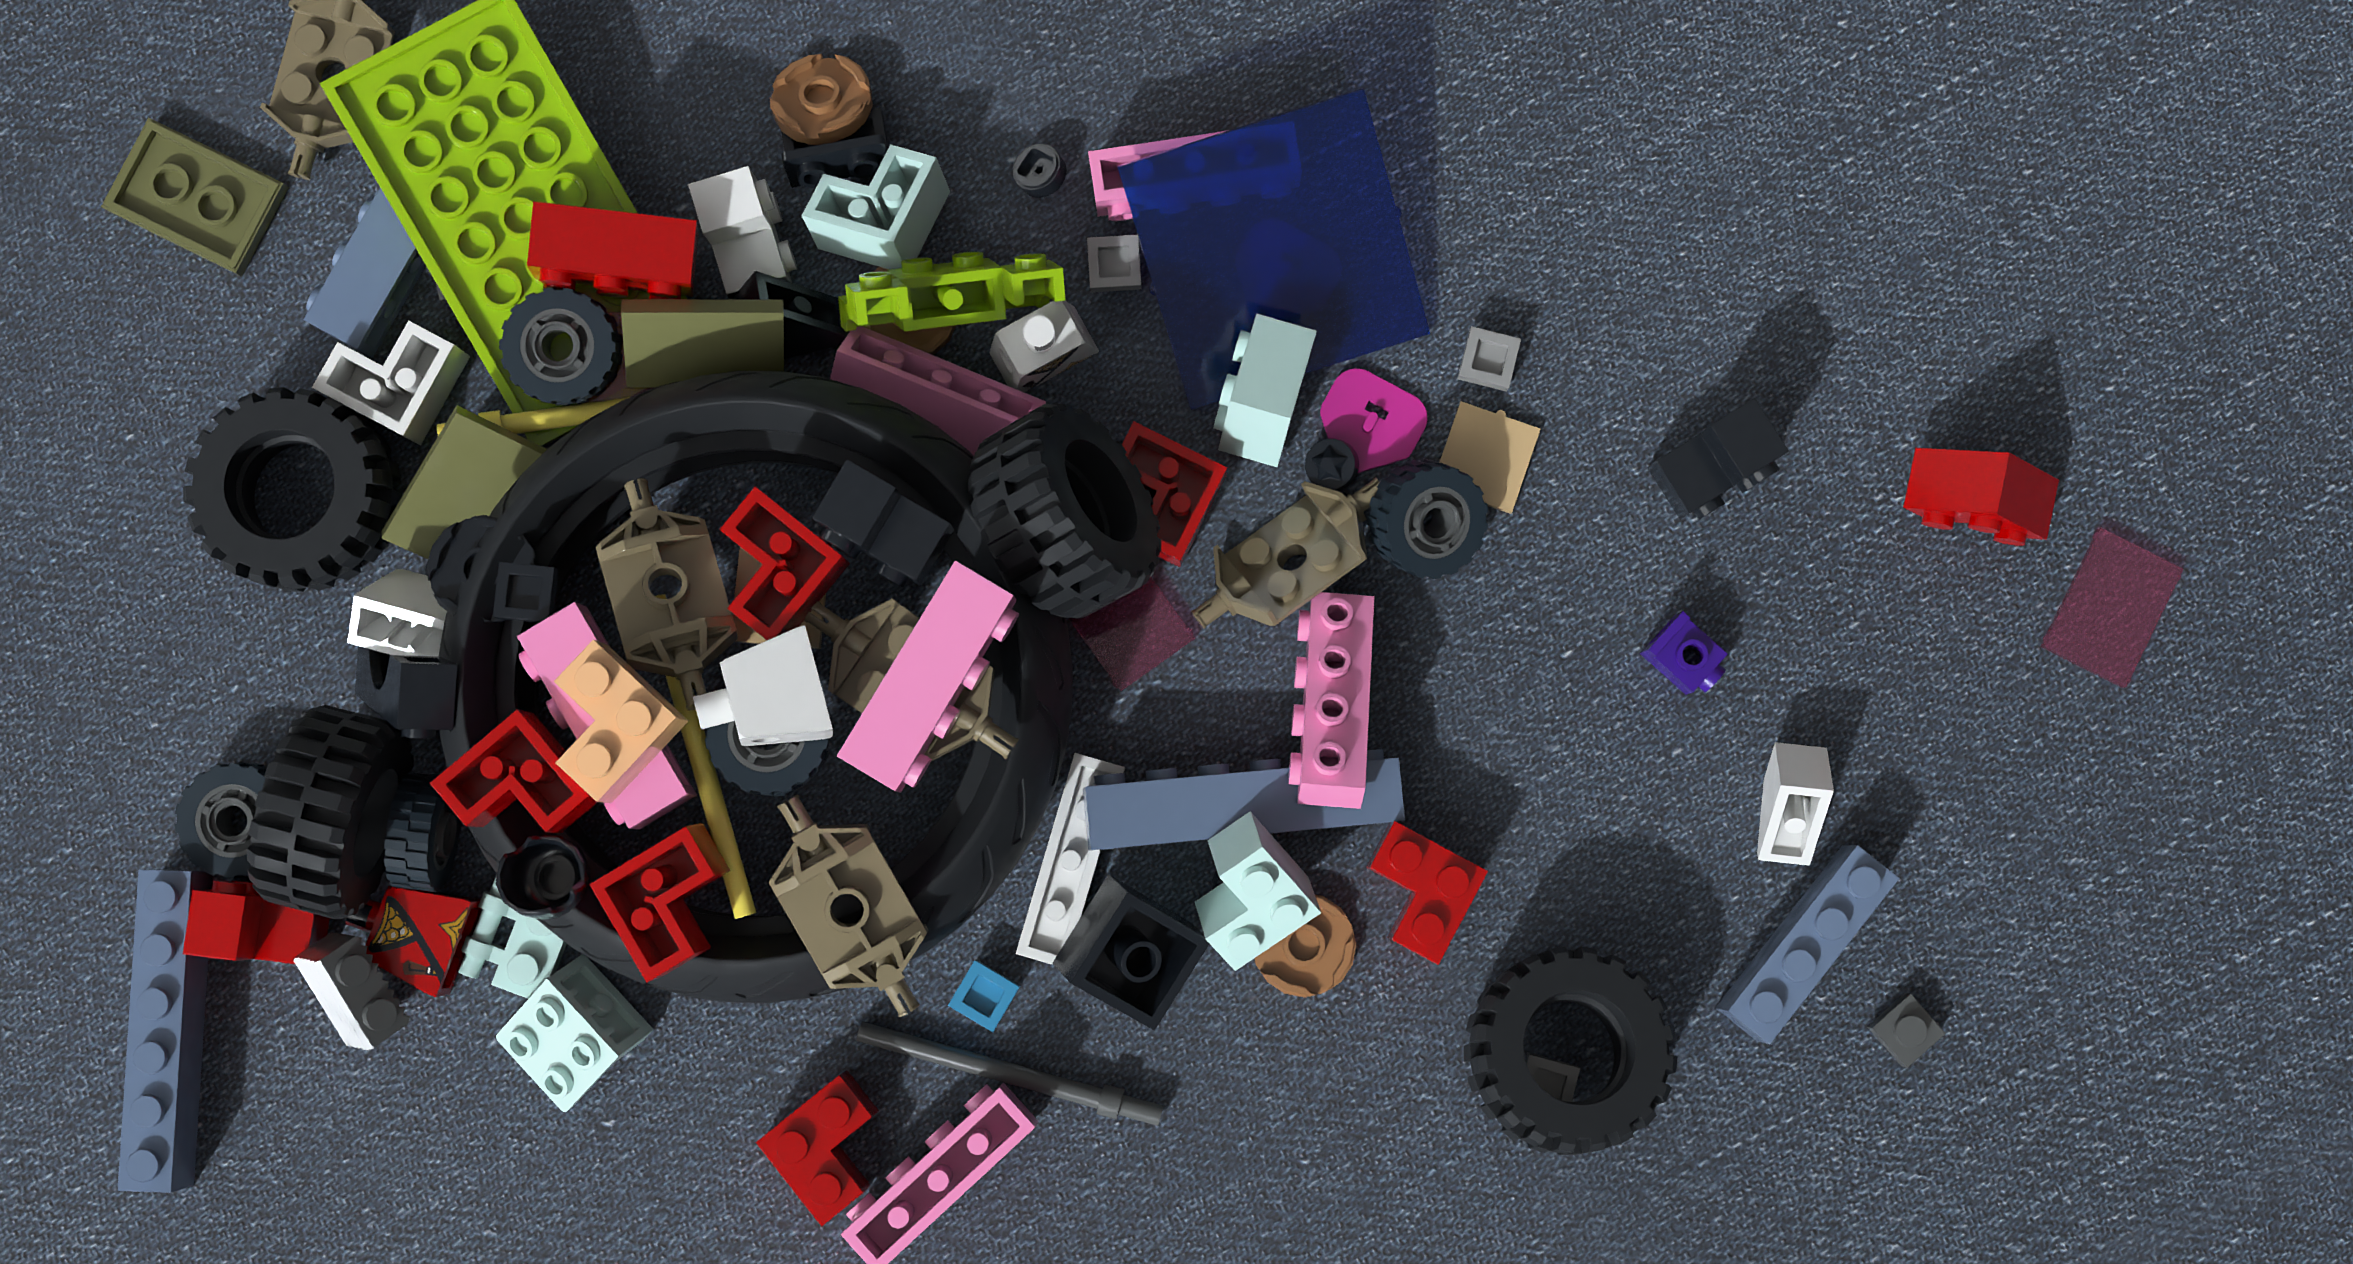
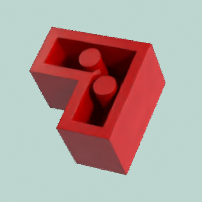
[1122,421,1227,567]
[1903,448,2059,546]
[719,487,850,640]
[430,709,597,833]
[1366,821,1488,965]
[589,823,731,983]
[183,880,330,964]
[755,1070,879,1227]

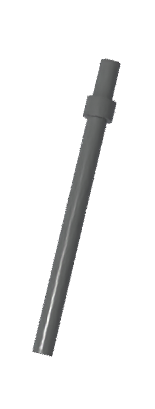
[856,1021,1164,1126]

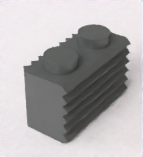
[293,932,410,1051]

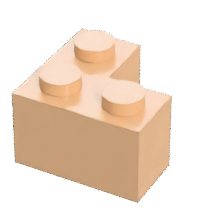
[553,639,689,803]

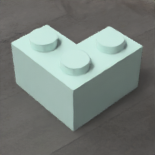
[802,144,950,270]
[1213,313,1317,467]
[1195,811,1321,971]

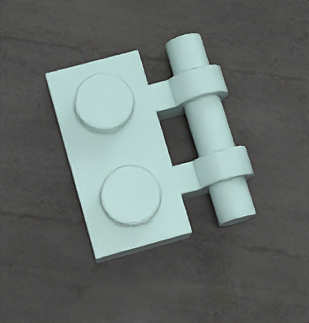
[458,874,567,999]

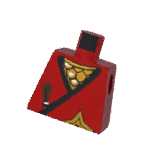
[346,886,482,997]

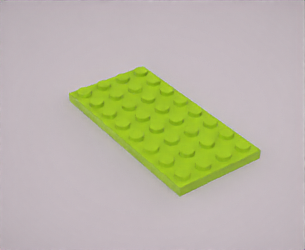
[319,0,687,447]

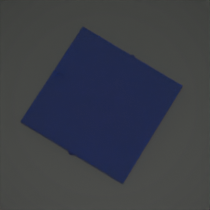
[1117,89,1430,410]

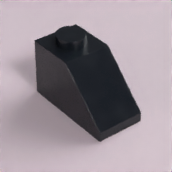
[732,271,850,359]

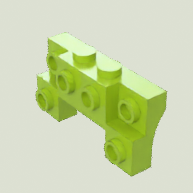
[838,252,1066,332]

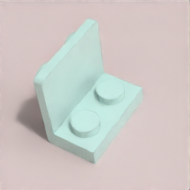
[496,954,654,1112]

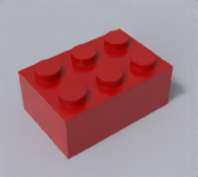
[527,201,699,299]

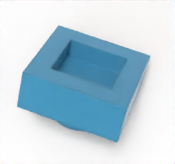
[948,960,1021,1032]

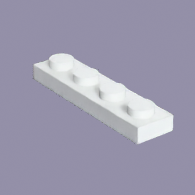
[1016,753,1125,965]

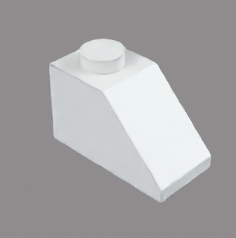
[1757,742,1834,866]

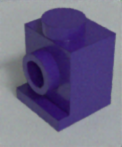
[1639,611,1727,695]

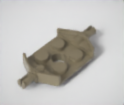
[260,0,395,180]
[1191,477,1380,629]
[596,478,738,710]
[805,599,1019,761]
[768,794,928,1017]

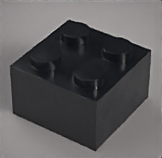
[1052,874,1210,1031]

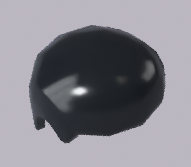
[495,835,590,920]

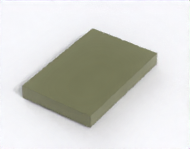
[101,117,289,277]
[621,299,784,388]
[382,405,547,559]

